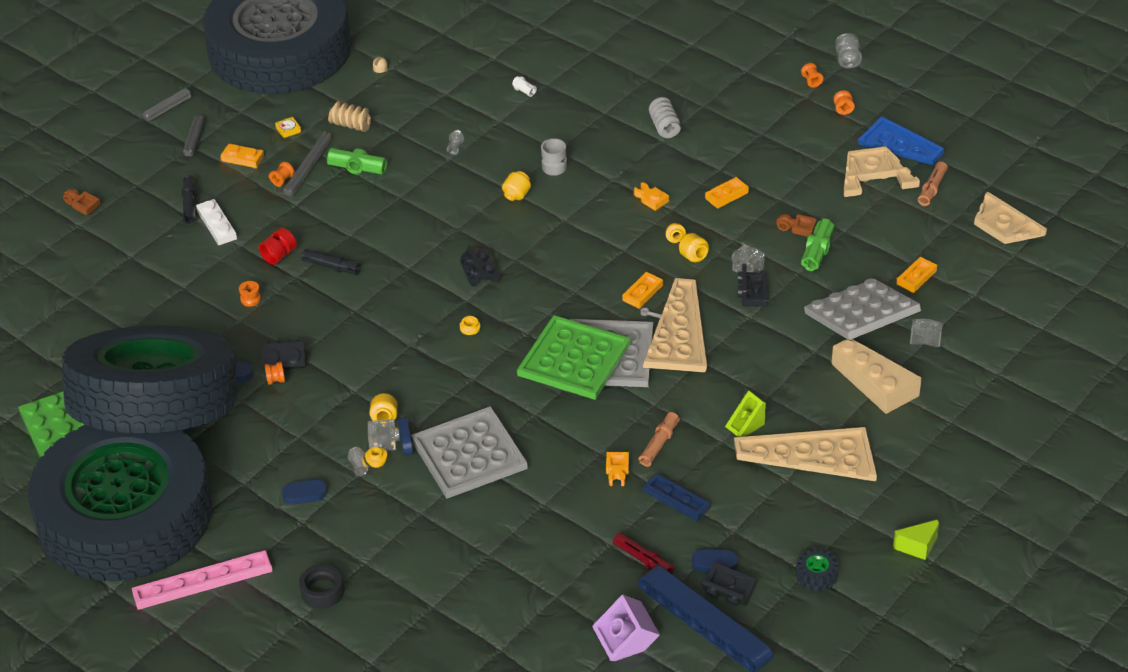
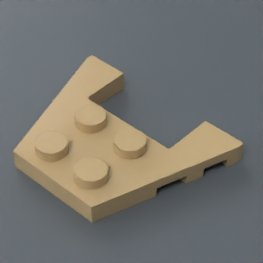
[844,146,920,197]

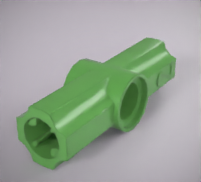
[327,148,387,175]
[801,218,835,271]

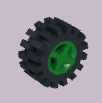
[796,548,838,592]

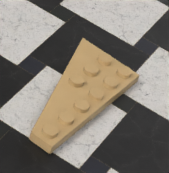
[643,278,707,372]
[734,427,877,481]

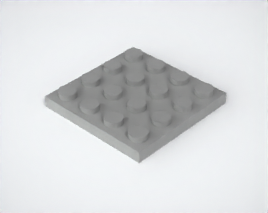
[804,279,921,340]
[570,319,653,387]
[411,406,527,499]

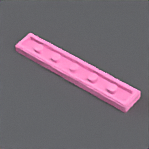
[132,550,272,610]

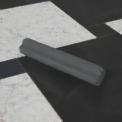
[143,88,191,122]
[183,115,205,157]

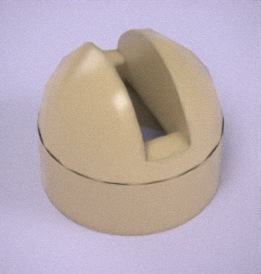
[373,57,388,73]

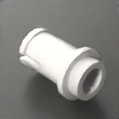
[512,76,537,97]

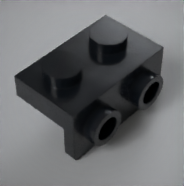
[460,246,501,287]
[738,264,767,307]
[262,339,306,371]
[701,562,758,606]

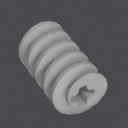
[649,97,681,138]

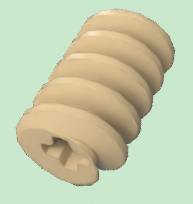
[328,101,371,132]

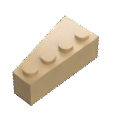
[832,339,921,414]

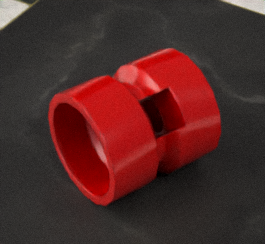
[258,228,297,265]

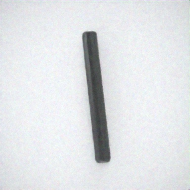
[283,132,332,197]

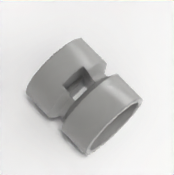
[541,138,567,175]

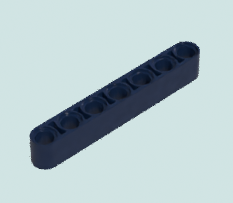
[638,565,773,672]

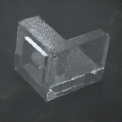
[910,319,943,347]

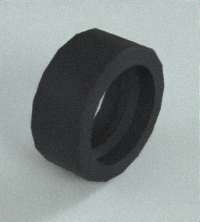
[299,564,344,609]

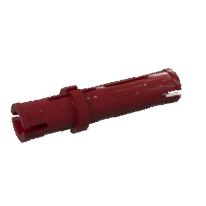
[613,532,674,574]

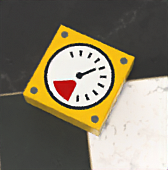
[275,117,301,138]

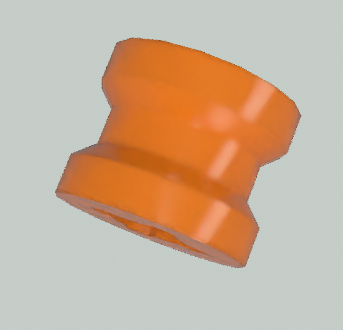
[833,90,854,115]
[239,281,261,307]
[264,362,285,385]

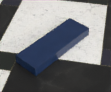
[643,473,711,522]

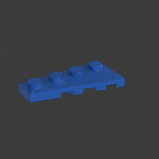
[858,116,944,165]

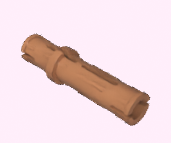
[918,162,948,206]
[638,412,680,467]

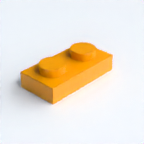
[221,143,264,168]
[705,177,749,209]
[897,257,938,293]
[622,272,663,309]

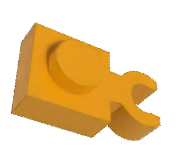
[634,182,669,211]
[606,452,629,486]

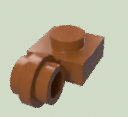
[63,189,100,216]
[776,214,817,237]

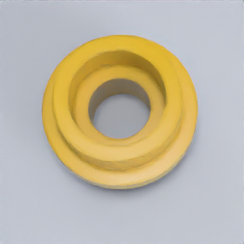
[666,223,686,243]
[460,316,481,335]
[365,447,387,467]

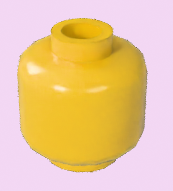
[502,171,531,201]
[679,233,709,263]
[369,393,398,425]

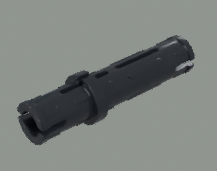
[181,175,197,224]
[301,249,361,275]

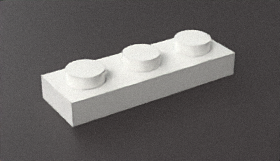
[196,199,237,246]

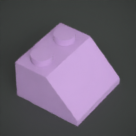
[592,595,660,661]

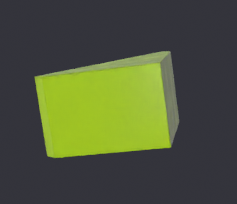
[725,390,766,437]
[893,520,939,560]

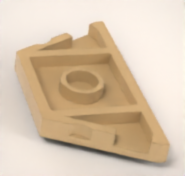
[974,192,1047,244]

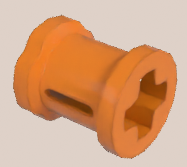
[801,63,823,87]
[269,162,295,187]

